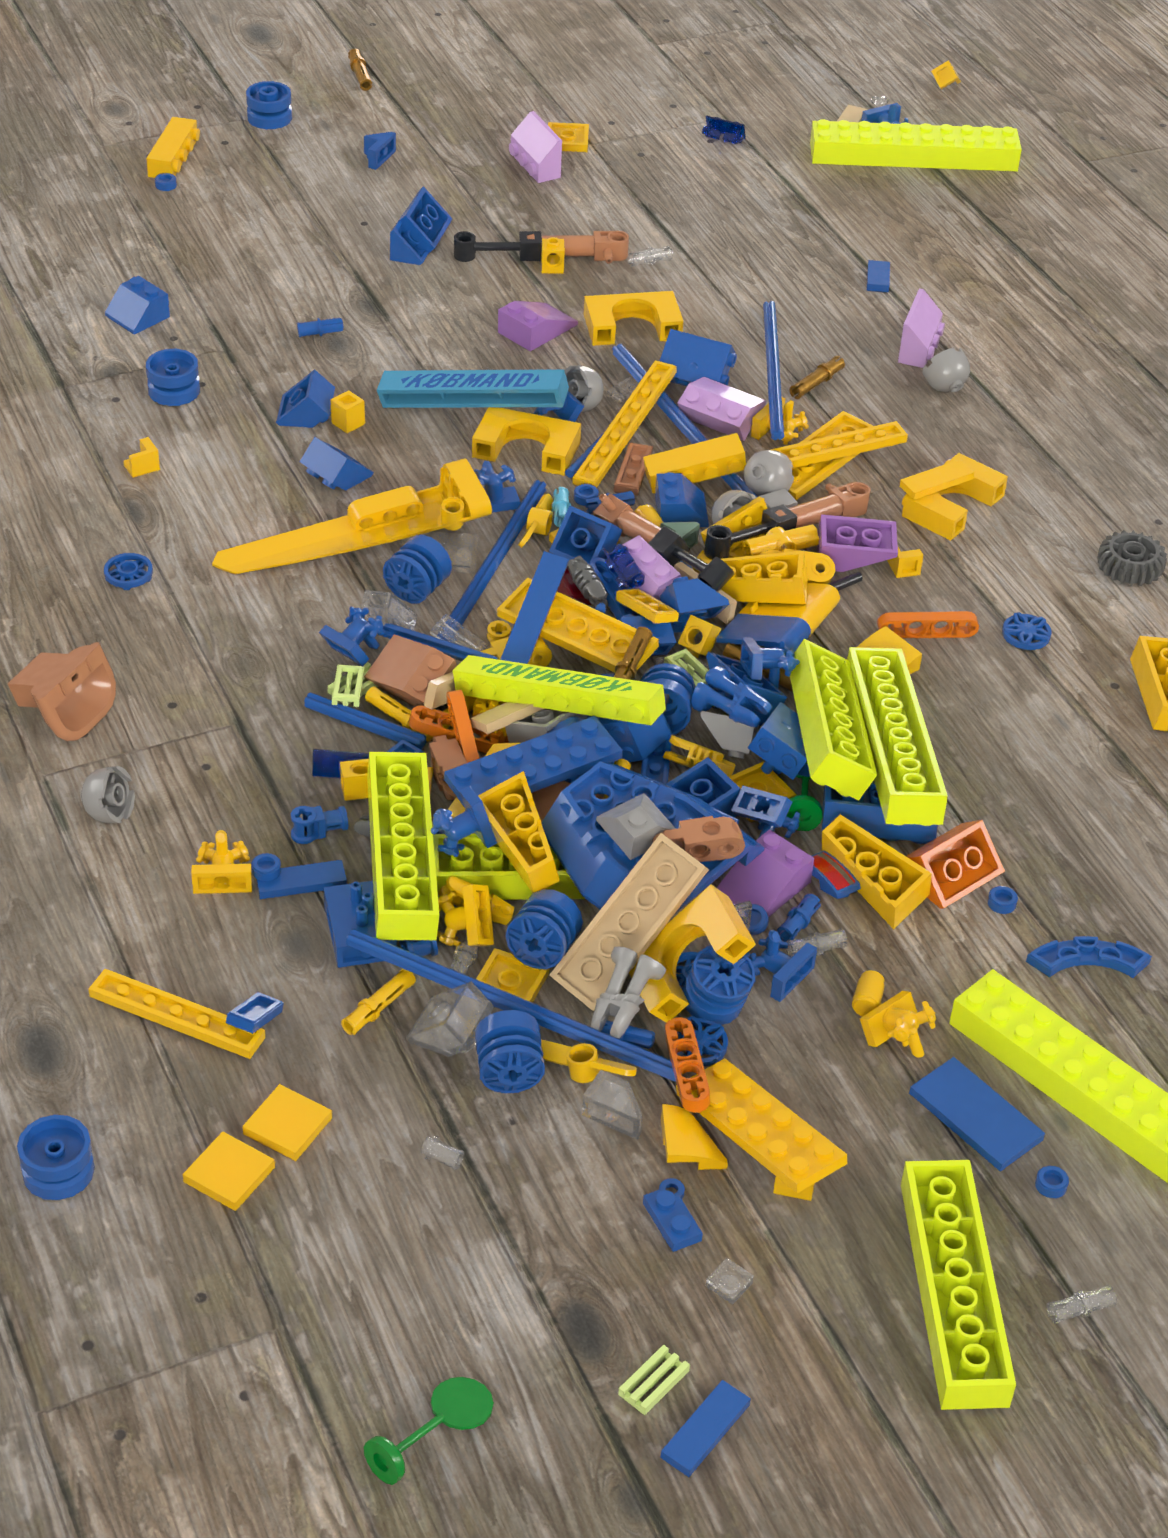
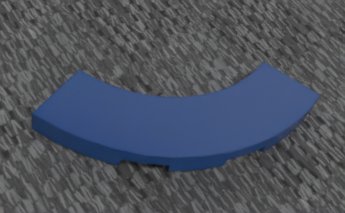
[1026,936,1152,978]

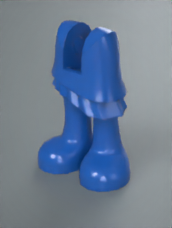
[691,666,772,728]

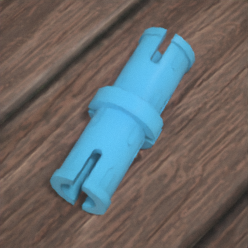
[552,487,571,528]

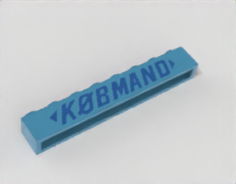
[377,369,569,408]

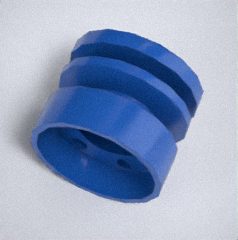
[383,535,452,604]
[640,663,696,735]
[505,889,583,969]
[682,945,755,1025]
[475,1010,545,1093]

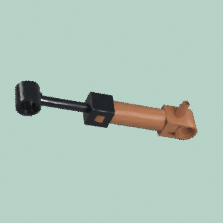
[454,230,629,264]
[704,482,871,560]
[593,494,734,592]

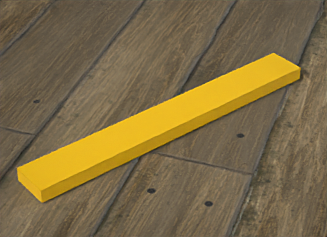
[572,360,677,488]

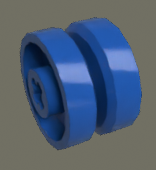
[246,81,292,129]
[146,349,200,406]
[17,1115,95,1200]

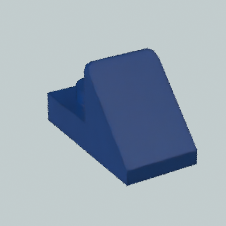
[364,132,396,170]

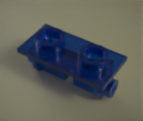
[702,115,746,144]
[602,544,645,590]
[312,749,369,778]

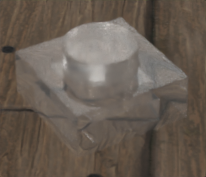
[706,1258,754,1305]

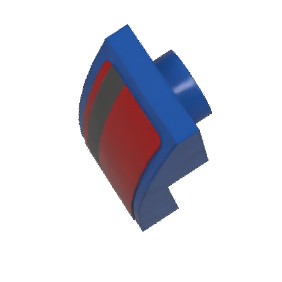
[812,851,861,899]

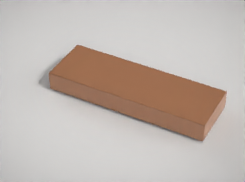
[614,443,653,496]

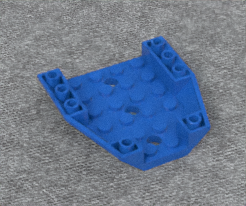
[541,761,765,922]

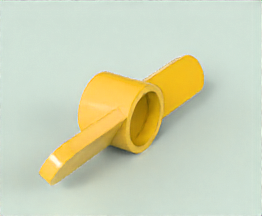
[518,494,553,548]
[541,1039,637,1083]

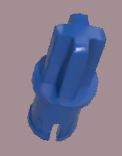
[297,318,344,337]
[585,491,635,514]
[601,1020,655,1049]

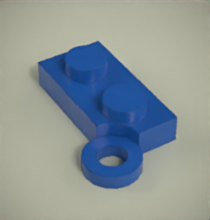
[643,1178,703,1252]

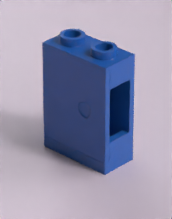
[660,329,737,386]
[747,702,807,780]
[324,881,397,968]

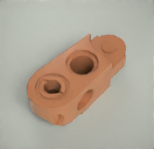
[429,735,467,800]
[652,816,745,862]

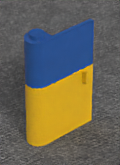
[716,583,840,653]

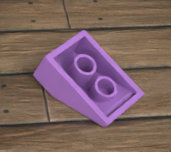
[498,301,578,351]
[817,514,898,572]
[717,829,814,917]

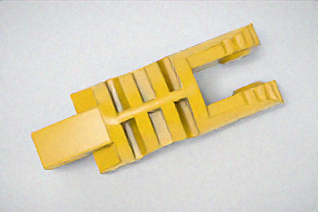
[663,735,736,777]
[438,876,514,925]

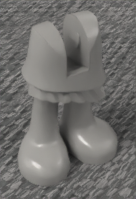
[591,946,666,1039]

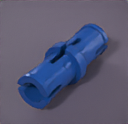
[777,894,821,943]

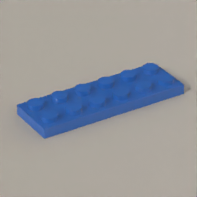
[444,716,623,809]

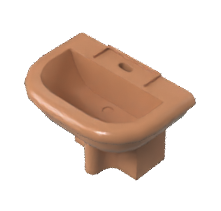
[8,642,116,741]

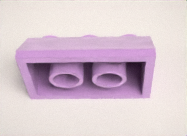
[509,111,562,183]
[898,288,945,368]
[678,377,766,441]
[610,535,681,601]

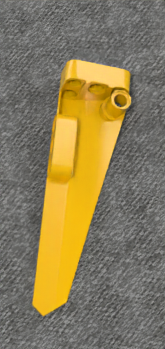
[212,458,492,574]

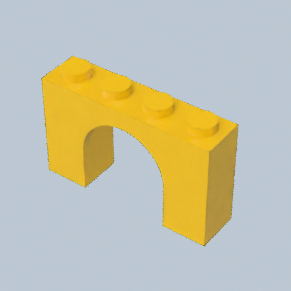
[584,291,683,346]
[472,407,581,476]
[902,453,1008,541]
[629,885,756,1023]

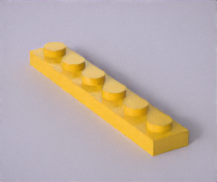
[770,421,908,468]
[88,969,266,1059]

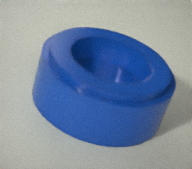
[155,173,177,191]
[574,484,599,506]
[251,853,281,881]
[987,886,1018,914]
[739,904,769,935]
[1035,1166,1069,1198]

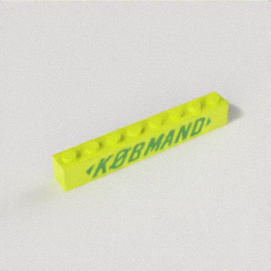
[452,655,666,725]

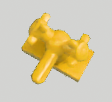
[751,397,809,445]
[191,830,252,894]
[437,884,494,947]
[860,991,936,1058]

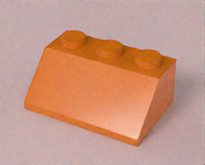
[906,820,1005,909]

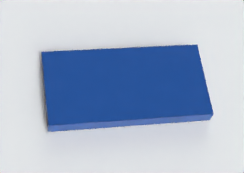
[909,1057,1045,1172]

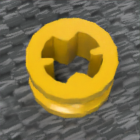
[487,620,511,642]

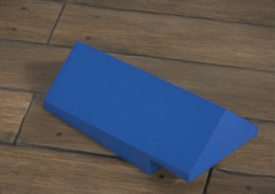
[390,186,452,265]

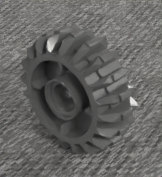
[1097,530,1167,586]

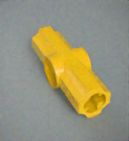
[742,524,819,557]

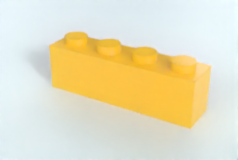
[146,117,200,178]
[643,433,746,494]

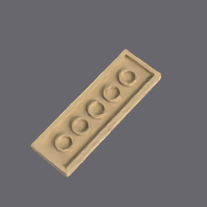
[549,833,709,1011]

